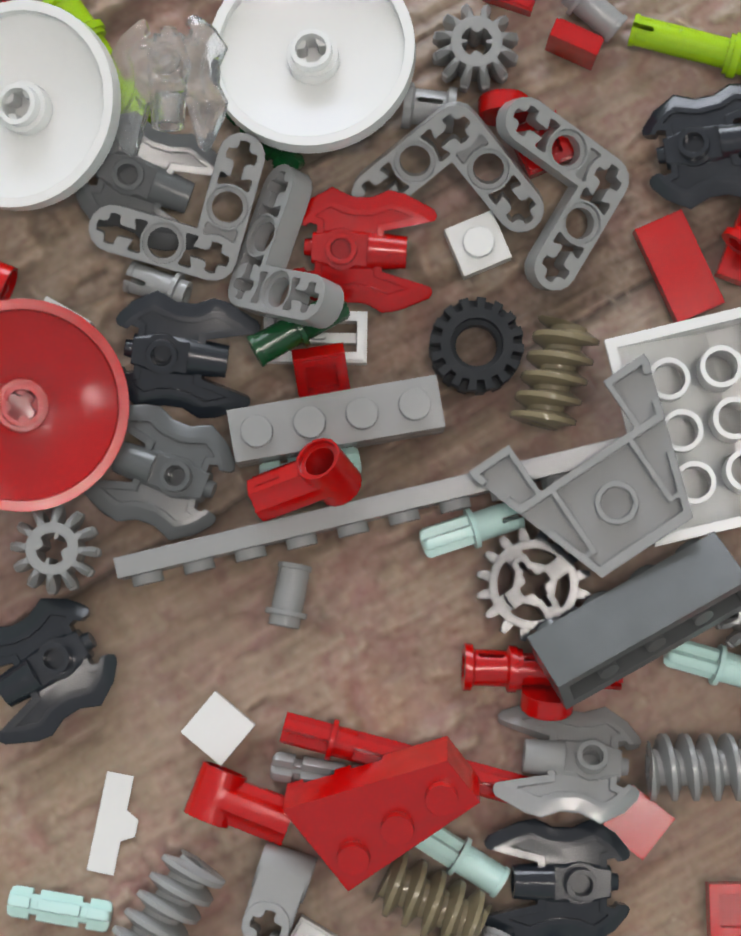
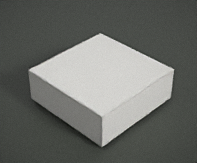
[181,691,256,766]

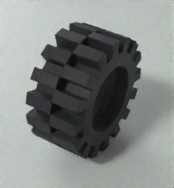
[429,297,524,396]

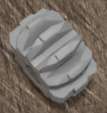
[432,4,519,93]
[10,505,102,595]

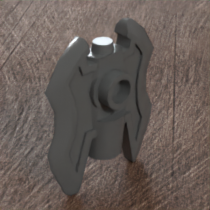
[75,112,228,251]
[84,404,235,540]

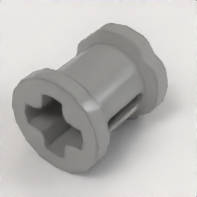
[401,82,458,134]

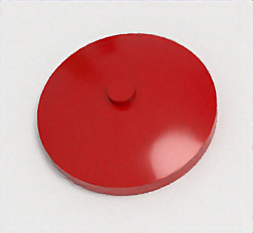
[0,298,129,512]

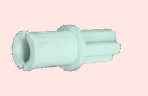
[419,502,525,558]
[663,641,741,688]
[415,827,511,898]

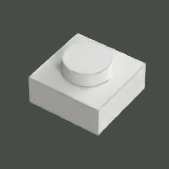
[444,210,512,280]

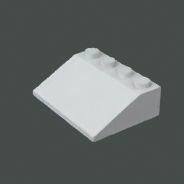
[604,307,741,547]

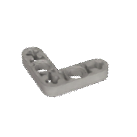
[496,97,629,291]
[351,101,544,233]
[89,132,265,281]
[228,164,344,329]

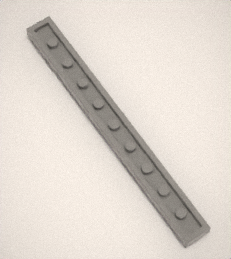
[113,437,621,587]

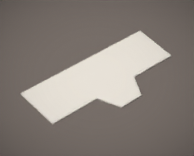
[87,771,138,876]

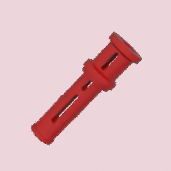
[461,643,623,693]

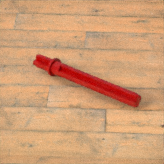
[279,712,529,804]

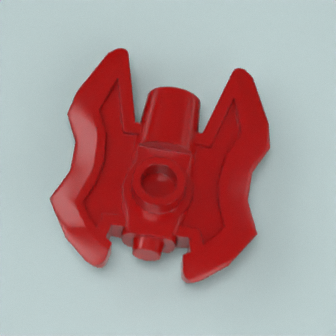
[293,187,437,313]

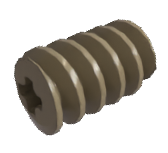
[509,315,600,431]
[372,851,492,936]

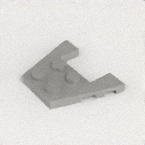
[469,354,693,578]

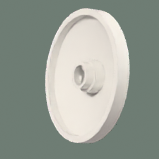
[0,0,121,211]
[207,0,416,154]

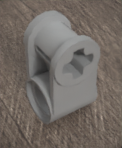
[241,841,318,936]

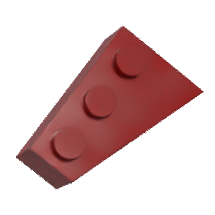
[282,736,480,891]

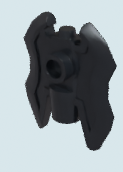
[642,83,741,209]
[116,290,261,419]
[0,598,117,745]
[484,818,630,936]

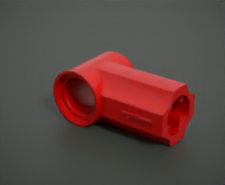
[247,438,362,522]
[183,761,291,846]

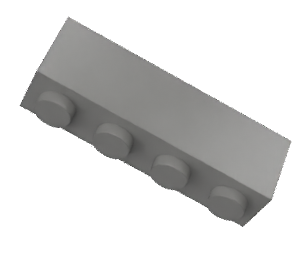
[226,374,446,468]

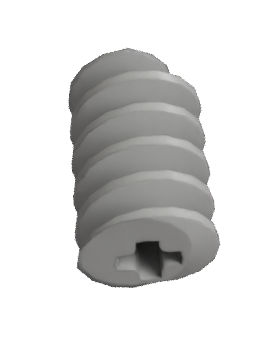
[645,733,741,801]
[111,849,226,936]

